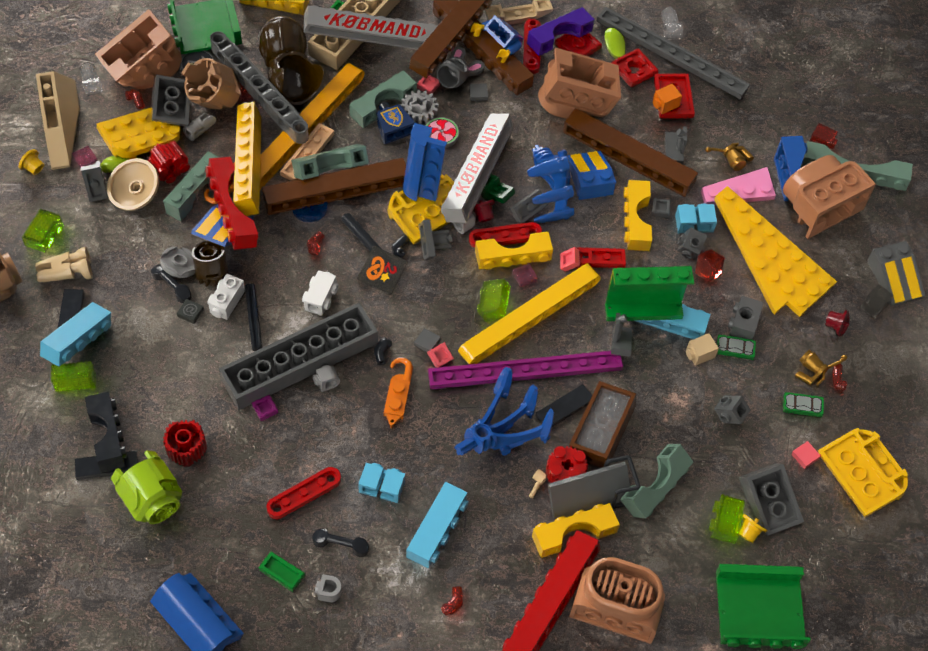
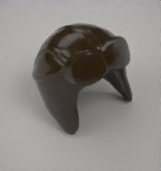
[258,16,307,68]
[268,51,324,106]

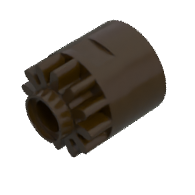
[192,241,229,287]

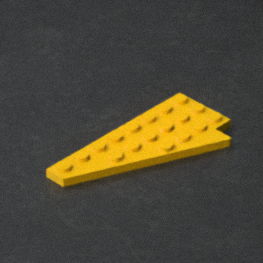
[714,186,837,317]

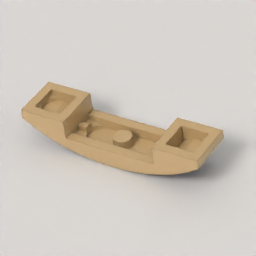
[485,0,553,24]

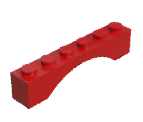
[205,157,258,250]

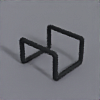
[604,455,641,509]

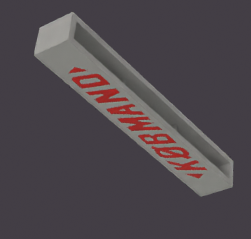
[304,5,437,50]
[441,113,514,223]

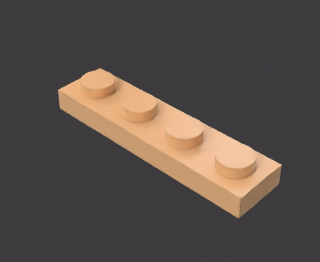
[280,123,334,181]

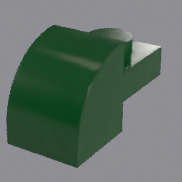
[481,174,515,204]

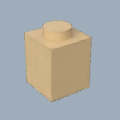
[686,333,719,366]

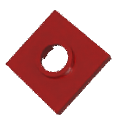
[611,48,659,88]

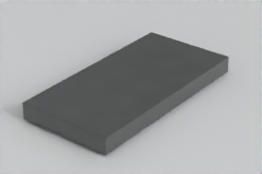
[548,461,630,520]

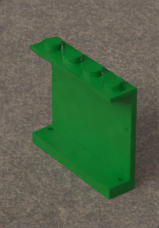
[167,0,242,54]
[605,266,694,321]
[716,564,811,650]

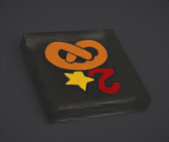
[357,246,408,295]

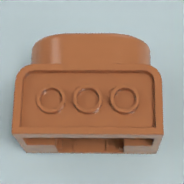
[95,9,182,89]
[538,48,621,118]
[783,155,876,239]
[569,557,665,644]

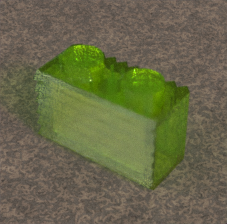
[21,209,63,253]
[477,279,510,322]
[51,361,96,392]
[708,494,745,544]

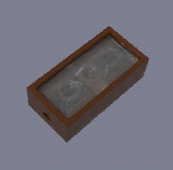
[569,381,636,468]

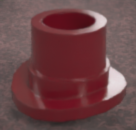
[473,199,495,223]
[825,310,850,336]

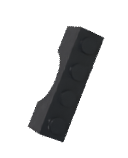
[85,391,128,473]

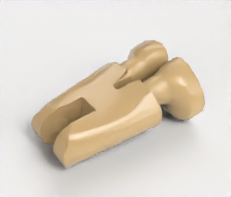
[35,247,93,282]

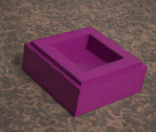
[251,395,279,421]

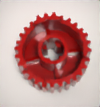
[148,141,190,184]
[163,420,207,467]
[545,446,588,483]

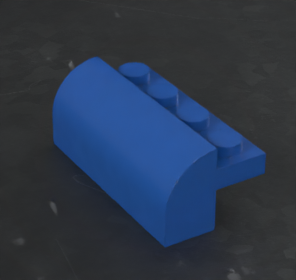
[403,123,447,201]
[150,573,244,651]

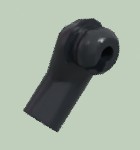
[392,234,409,259]
[374,337,392,365]

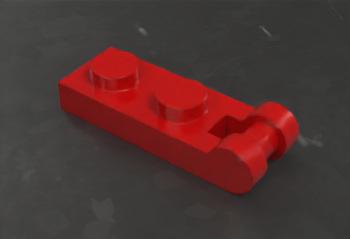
[575,247,626,269]

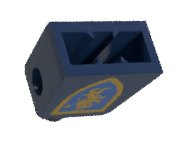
[377,102,415,144]

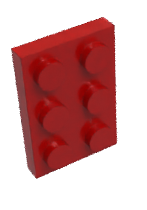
[654,74,695,118]

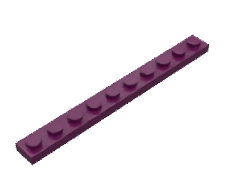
[428,351,623,389]

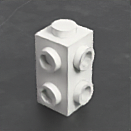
[302,270,338,316]
[208,274,245,320]

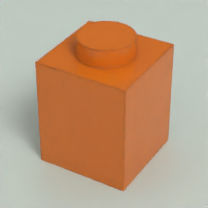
[652,84,682,114]

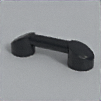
[151,264,191,303]
[312,528,369,557]

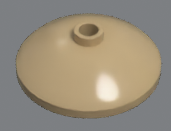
[107,158,159,211]

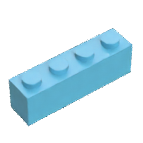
[40,302,111,367]
[636,304,711,339]
[406,482,469,568]

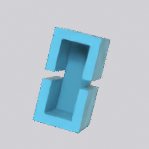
[675,203,717,233]
[358,463,405,503]

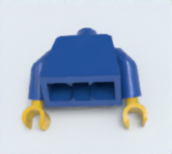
[470,15,524,63]

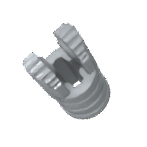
[183,113,216,141]

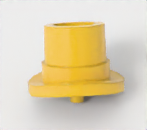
[18,149,45,175]
[738,514,768,543]

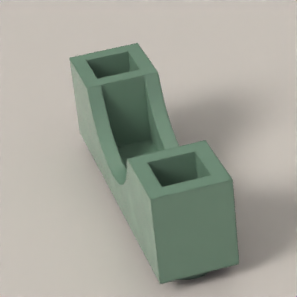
[349,70,417,128]
[291,144,369,180]
[163,151,220,221]
[620,444,693,518]

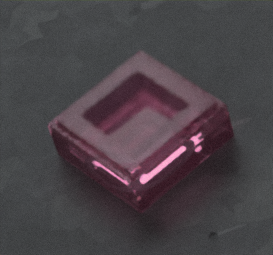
[72,146,97,168]
[512,263,538,287]

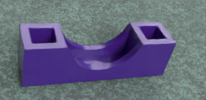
[527,7,595,56]

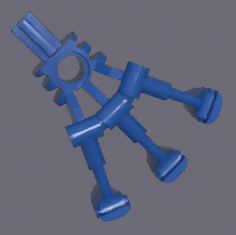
[527,145,574,224]
[454,367,554,456]

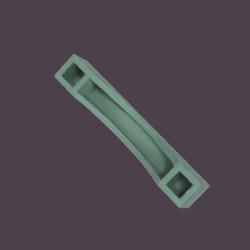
[800,141,913,191]

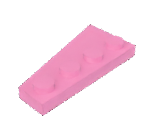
[701,167,776,205]

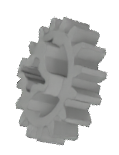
[401,90,439,124]

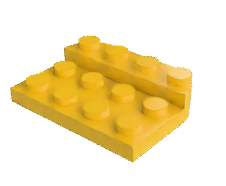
[97,107,180,159]
[387,174,454,245]
[818,428,908,518]

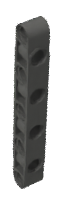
[210,31,309,144]

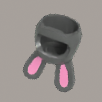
[437,46,484,88]

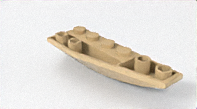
[36,71,80,170]

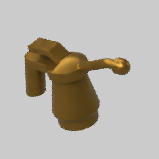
[705,143,754,171]
[795,350,847,387]

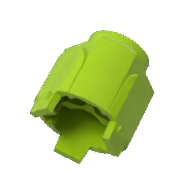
[111,450,183,524]

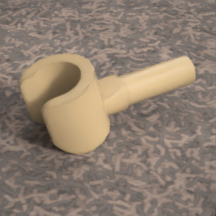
[529,469,546,498]

